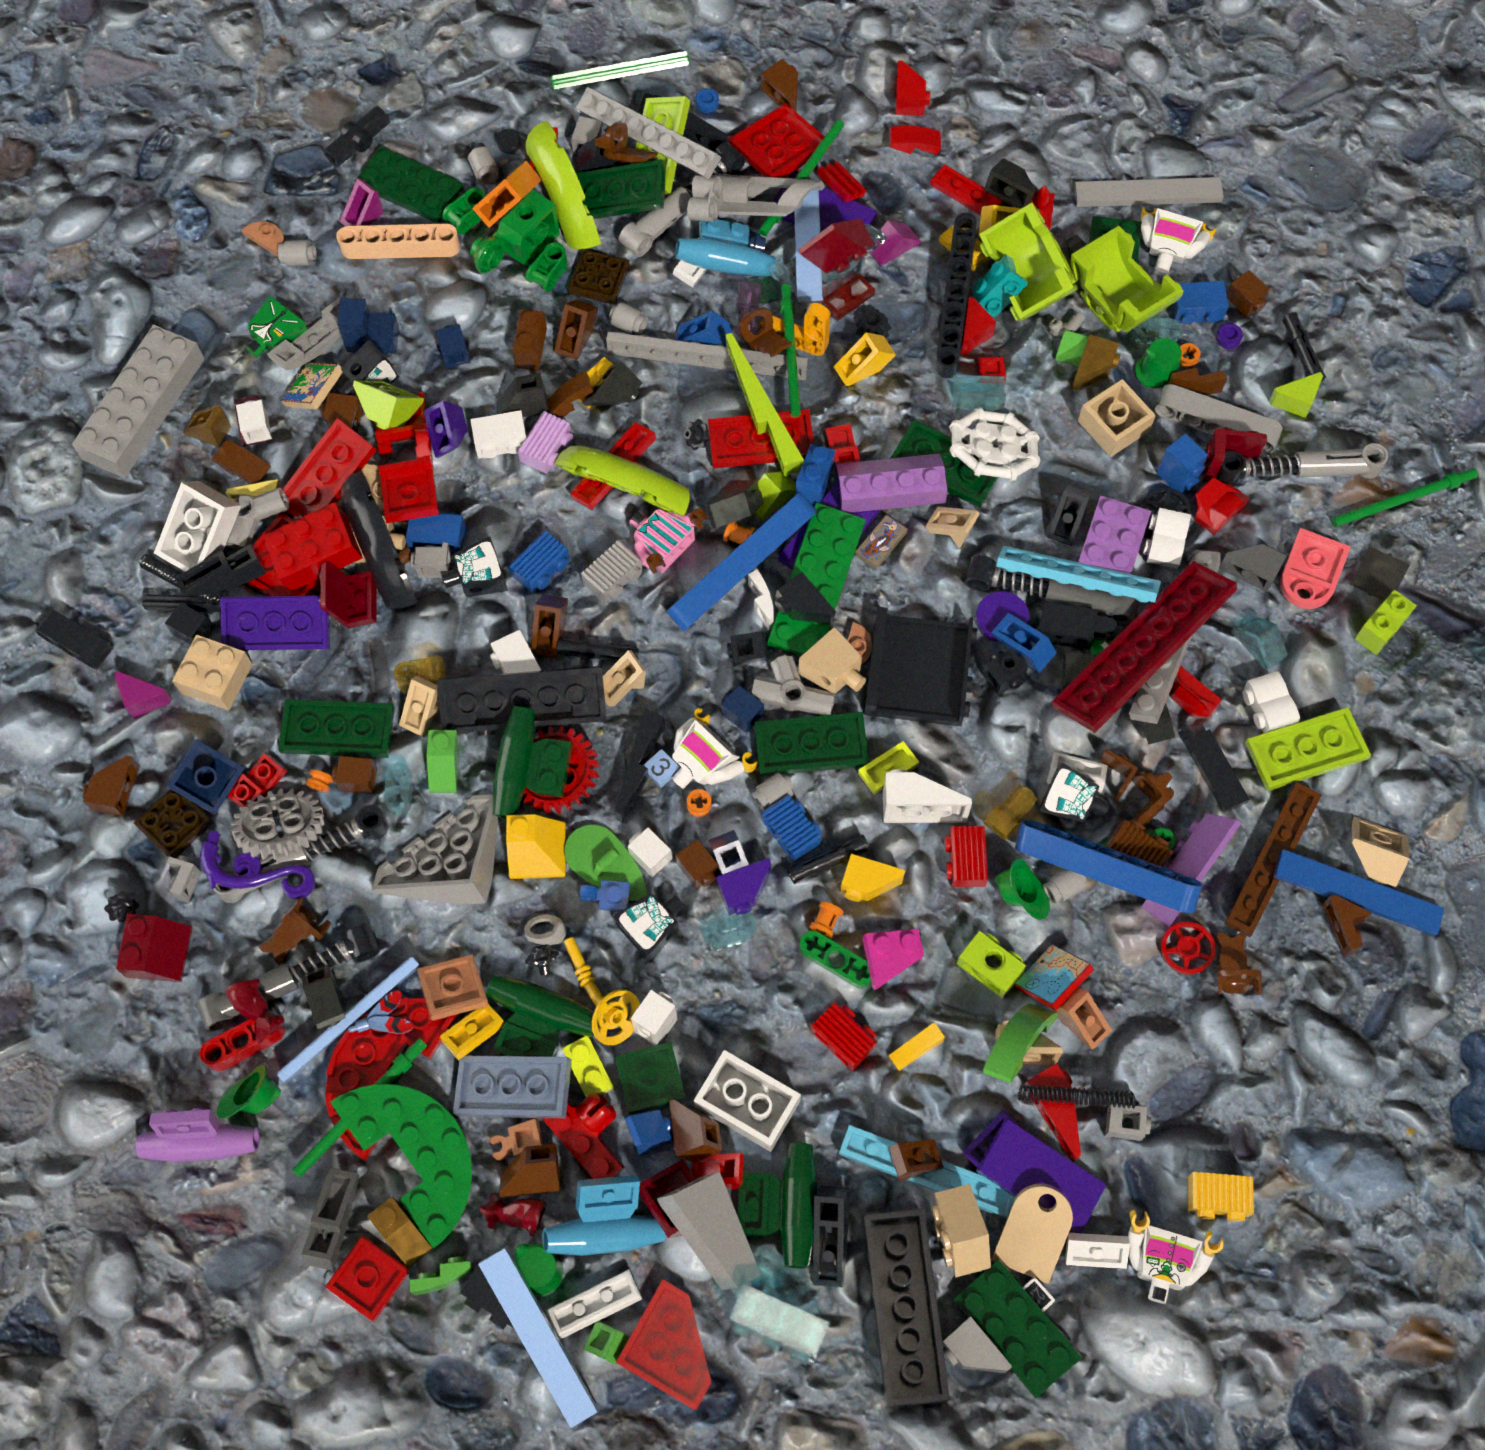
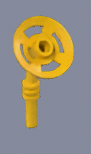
[564,937,640,1045]

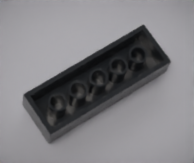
[862,1208,950,1409]

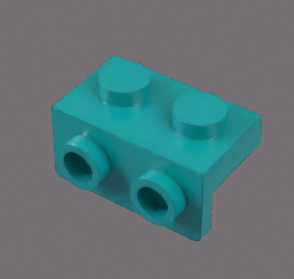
[972,254,1028,317]

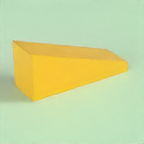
[888,1022,945,1072]

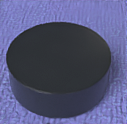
[496,129,521,154]

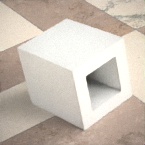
[236,400,272,444]
[628,828,672,877]

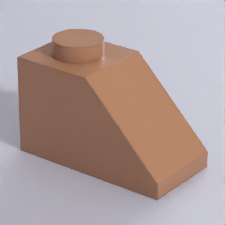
[1053,987,1112,1050]

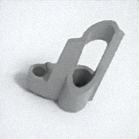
[687,174,825,222]

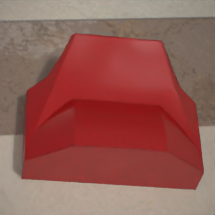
[1194,477,1250,536]
[1170,666,1222,717]

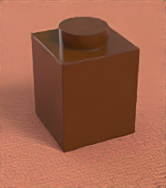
[1227,270,1270,317]
[332,756,377,794]
[675,840,719,889]

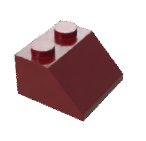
[798,218,875,274]
[116,914,193,982]

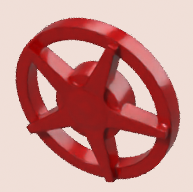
[1161,922,1216,975]

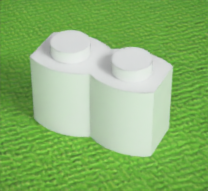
[1143,508,1191,569]
[1242,671,1300,733]

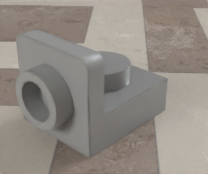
[167,856,202,903]

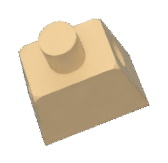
[798,628,866,693]

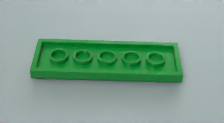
[767,502,866,657]

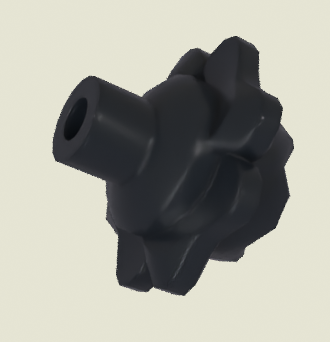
[683,419,709,451]
[104,891,140,923]
[525,945,559,975]

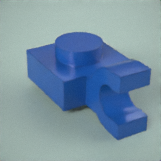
[580,880,630,912]

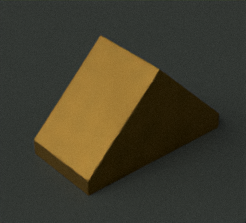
[183,405,231,447]

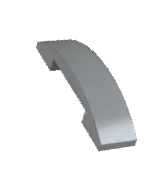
[268,298,341,370]

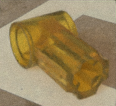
[983,784,1038,841]

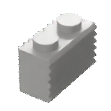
[581,540,642,603]

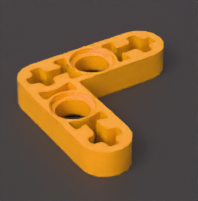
[757,303,831,356]

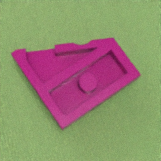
[862,929,924,990]

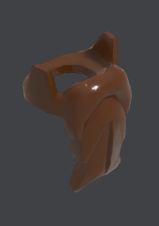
[595,122,658,163]
[733,307,792,357]
[1129,772,1174,826]
[259,897,332,965]
[1216,933,1262,995]

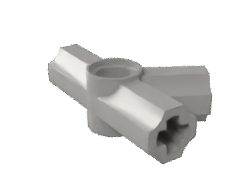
[226,487,290,551]
[751,655,836,716]

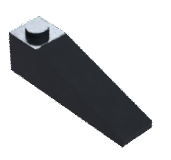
[637,93,728,151]

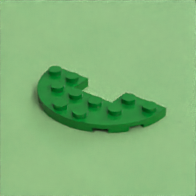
[330,1084,472,1249]

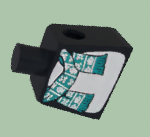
[337,340,399,396]
[441,536,508,597]
[1039,761,1110,822]
[613,894,684,963]

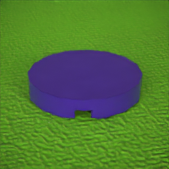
[976,591,1029,642]

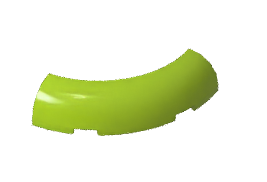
[526,120,601,249]
[554,445,690,516]

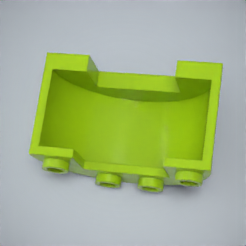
[979,203,1078,321]
[1071,226,1184,333]

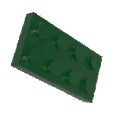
[355,146,464,224]
[576,159,666,219]
[890,419,999,508]
[278,699,395,758]
[754,712,869,777]
[953,1259,1083,1399]

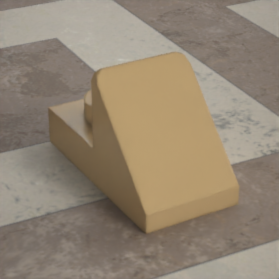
[925,507,980,548]
[603,650,646,706]
[399,676,440,736]

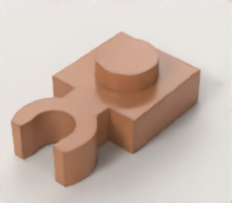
[489,1119,544,1160]

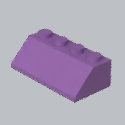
[836,454,947,513]
[1141,813,1242,927]

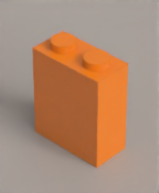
[472,161,542,228]

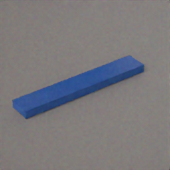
[1273,849,1444,936]

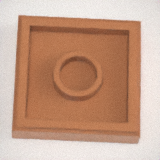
[417,954,488,1021]

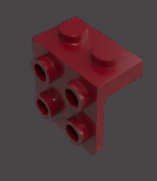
[1203,428,1267,482]
[319,561,377,629]

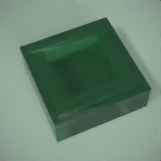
[748,275,779,306]

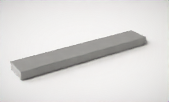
[1074,177,1224,207]

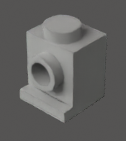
[411,543,452,578]
[1105,1102,1151,1141]

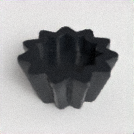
[856,309,891,338]

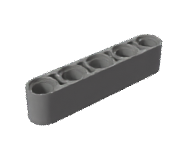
[1155,384,1283,454]

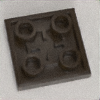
[568,249,630,305]
[133,789,214,858]

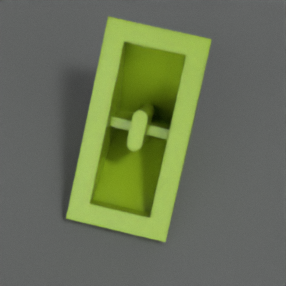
[1269,372,1323,418]
[754,472,796,521]

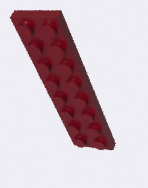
[1052,561,1238,733]

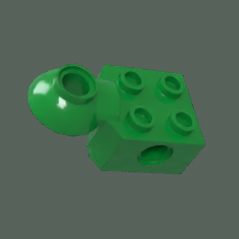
[470,189,560,274]

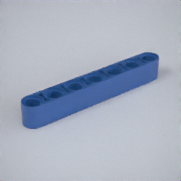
[666,492,817,632]
[1015,820,1202,913]

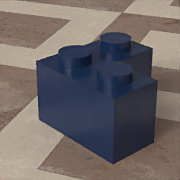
[337,298,399,354]

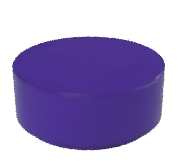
[1216,323,1243,349]

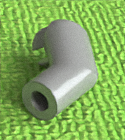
[1049,312,1085,337]

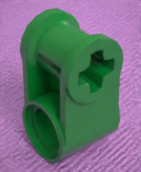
[442,187,486,235]
[525,242,568,292]

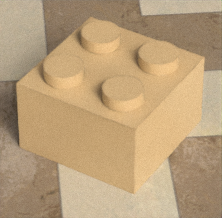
[1078,379,1156,457]
[172,635,253,711]
[931,1184,991,1277]

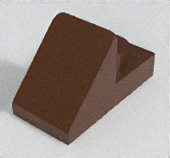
[1322,895,1372,957]
[889,1139,944,1181]

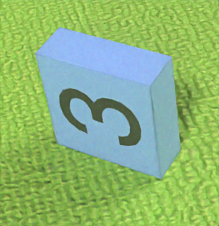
[643,749,680,788]

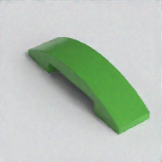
[983,1004,1058,1083]

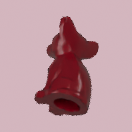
[225,979,284,1044]
[479,1193,547,1237]

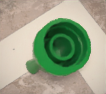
[1135,338,1182,389]
[514,1243,564,1296]

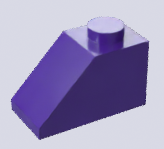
[423,400,468,458]
[716,858,771,916]

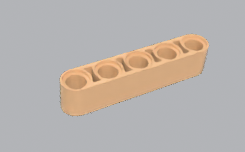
[336,224,461,259]

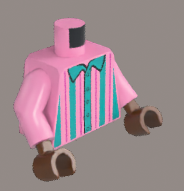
[630,508,709,574]

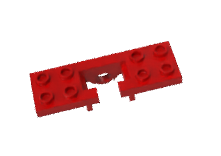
[375,392,439,523]

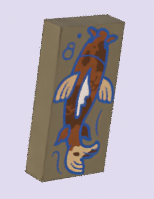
[855,515,907,570]

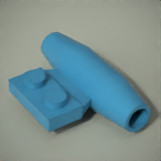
[675,219,776,277]
[542,1175,666,1256]

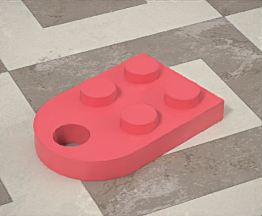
[1280,528,1351,609]

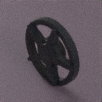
[1142,488,1191,531]

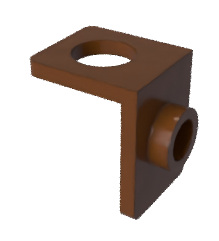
[1100,749,1138,801]

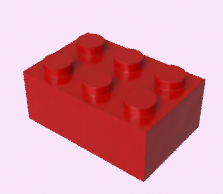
[263,502,363,592]

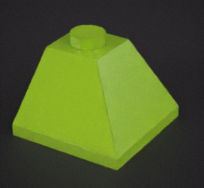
[353,380,424,430]

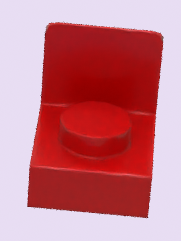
[692,1153,744,1190]

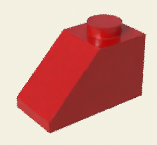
[896,61,930,116]

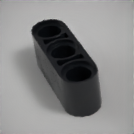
[35,610,114,670]

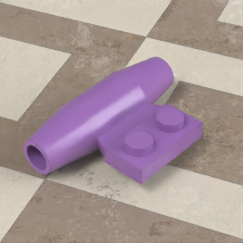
[136,1108,260,1162]

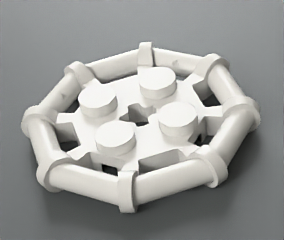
[949,408,1041,481]

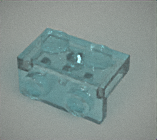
[953,375,1006,411]

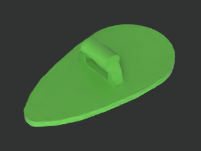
[564,825,647,902]

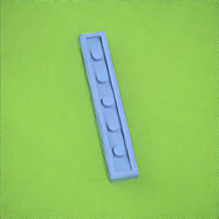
[795,179,823,303]
[277,957,419,1083]
[478,1247,598,1428]

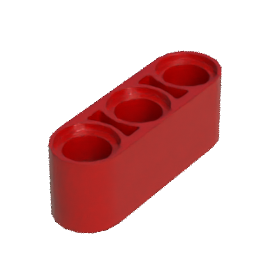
[199,1019,286,1072]

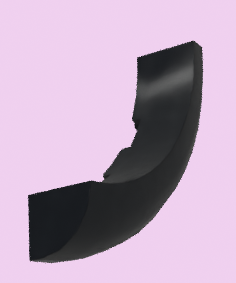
[340,471,418,608]

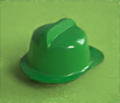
[995,858,1050,920]
[216,1064,281,1119]

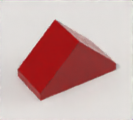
[961,297,996,354]

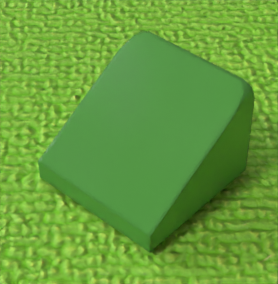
[583,1321,629,1365]

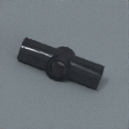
[323,106,390,167]

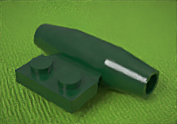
[492,706,573,819]
[486,974,599,1057]
[738,1143,818,1269]

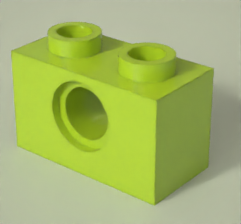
[1355,590,1417,655]
[957,931,1026,999]

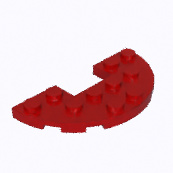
[325,997,459,1161]

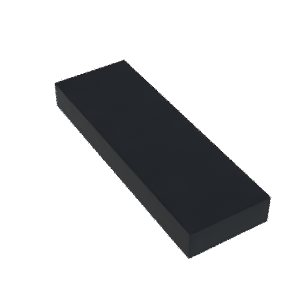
[1184,729,1250,813]

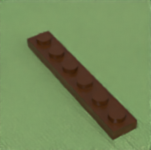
[1224,782,1322,937]

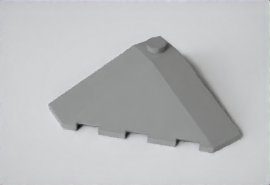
[371,794,498,905]

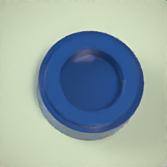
[695,88,719,113]

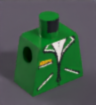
[246,296,308,358]

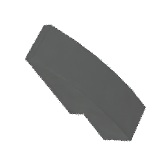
[301,1168,359,1271]

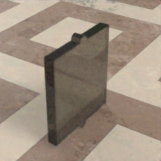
[1350,546,1410,601]
[543,871,599,933]

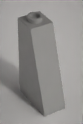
[657,1171,761,1292]

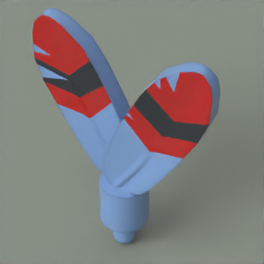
[348,990,413,1034]

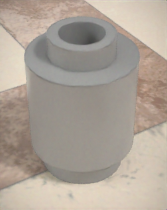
[468,147,499,184]
[278,240,317,266]
[609,302,648,335]
[752,773,794,811]
[1043,869,1087,904]

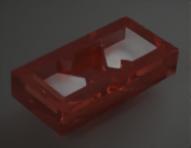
[821,273,875,321]

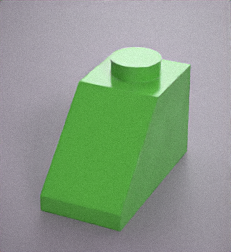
[427,730,461,793]

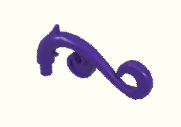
[200,831,315,899]

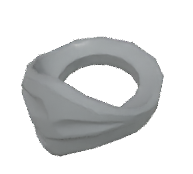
[524,914,566,945]

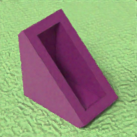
[339,178,384,226]
[867,220,921,267]
[114,671,172,718]

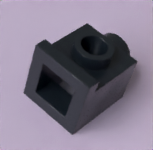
[727,631,769,664]

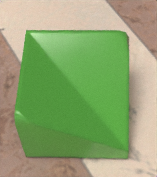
[1055,330,1089,367]

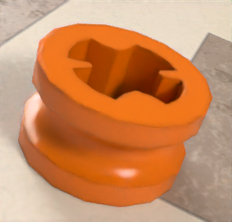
[1180,343,1201,368]
[306,770,333,793]
[687,789,711,817]

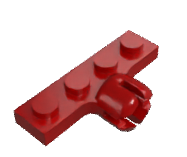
[570,422,656,511]
[542,1093,625,1179]

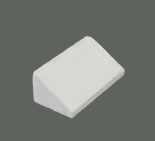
[1047,752,1108,796]

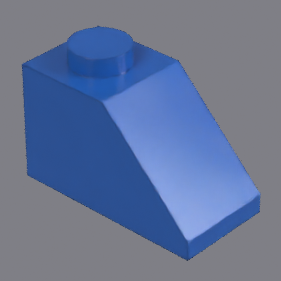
[675,311,734,346]
[991,613,1056,673]
[625,1110,673,1156]

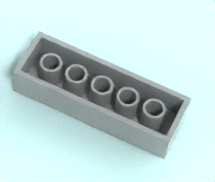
[72,324,204,478]

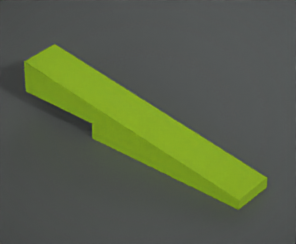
[726,333,804,476]

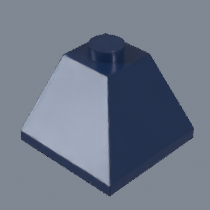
[166,739,244,815]

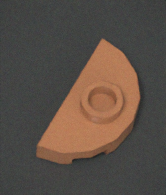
[242,222,285,257]
[847,622,873,667]

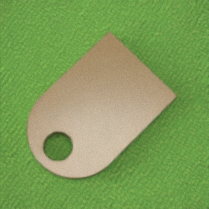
[991,1183,1073,1284]

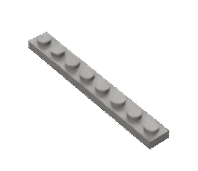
[576,87,721,179]
[606,332,808,380]
[1129,549,1222,724]

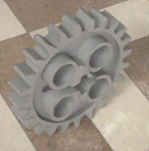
[231,789,325,859]

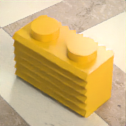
[1188,1172,1254,1222]

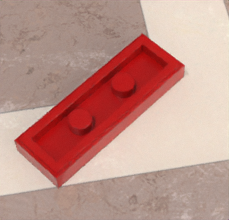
[930,164,1004,216]

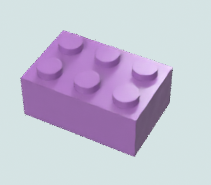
[1078,495,1151,574]

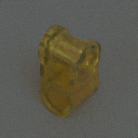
[394,655,447,694]

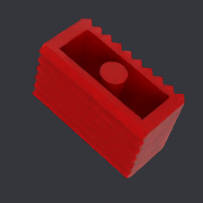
[944,826,988,887]
[811,1002,877,1071]

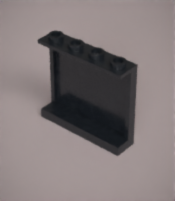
[865,607,978,727]

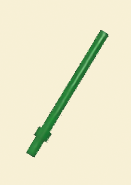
[758,120,845,236]
[780,284,801,417]
[1331,468,1478,527]
[292,1038,427,1177]

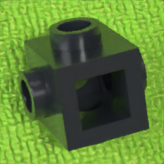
[983,648,1028,696]

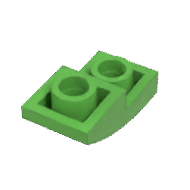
[410,1257,475,1295]

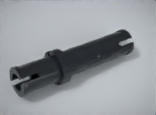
[1282,312,1326,382]
[557,638,639,662]
[787,834,870,885]

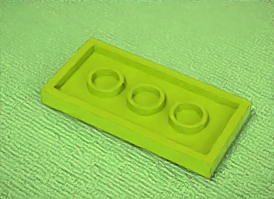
[632,96,691,194]
[1245,707,1371,791]

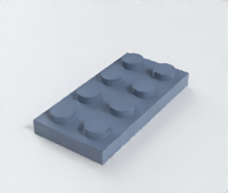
[453,1056,572,1119]

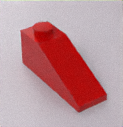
[1024,1063,1081,1162]

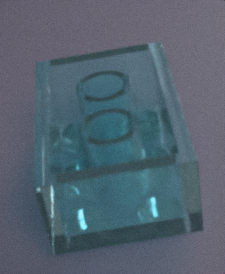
[729,1284,830,1365]

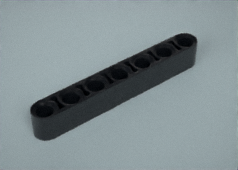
[936,212,977,379]

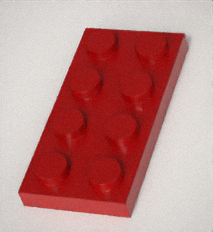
[708,409,814,469]
[283,418,377,519]

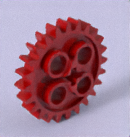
[522,726,600,814]

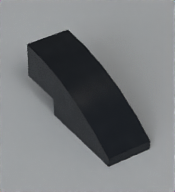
[175,544,267,596]

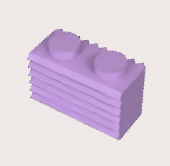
[518,411,573,474]

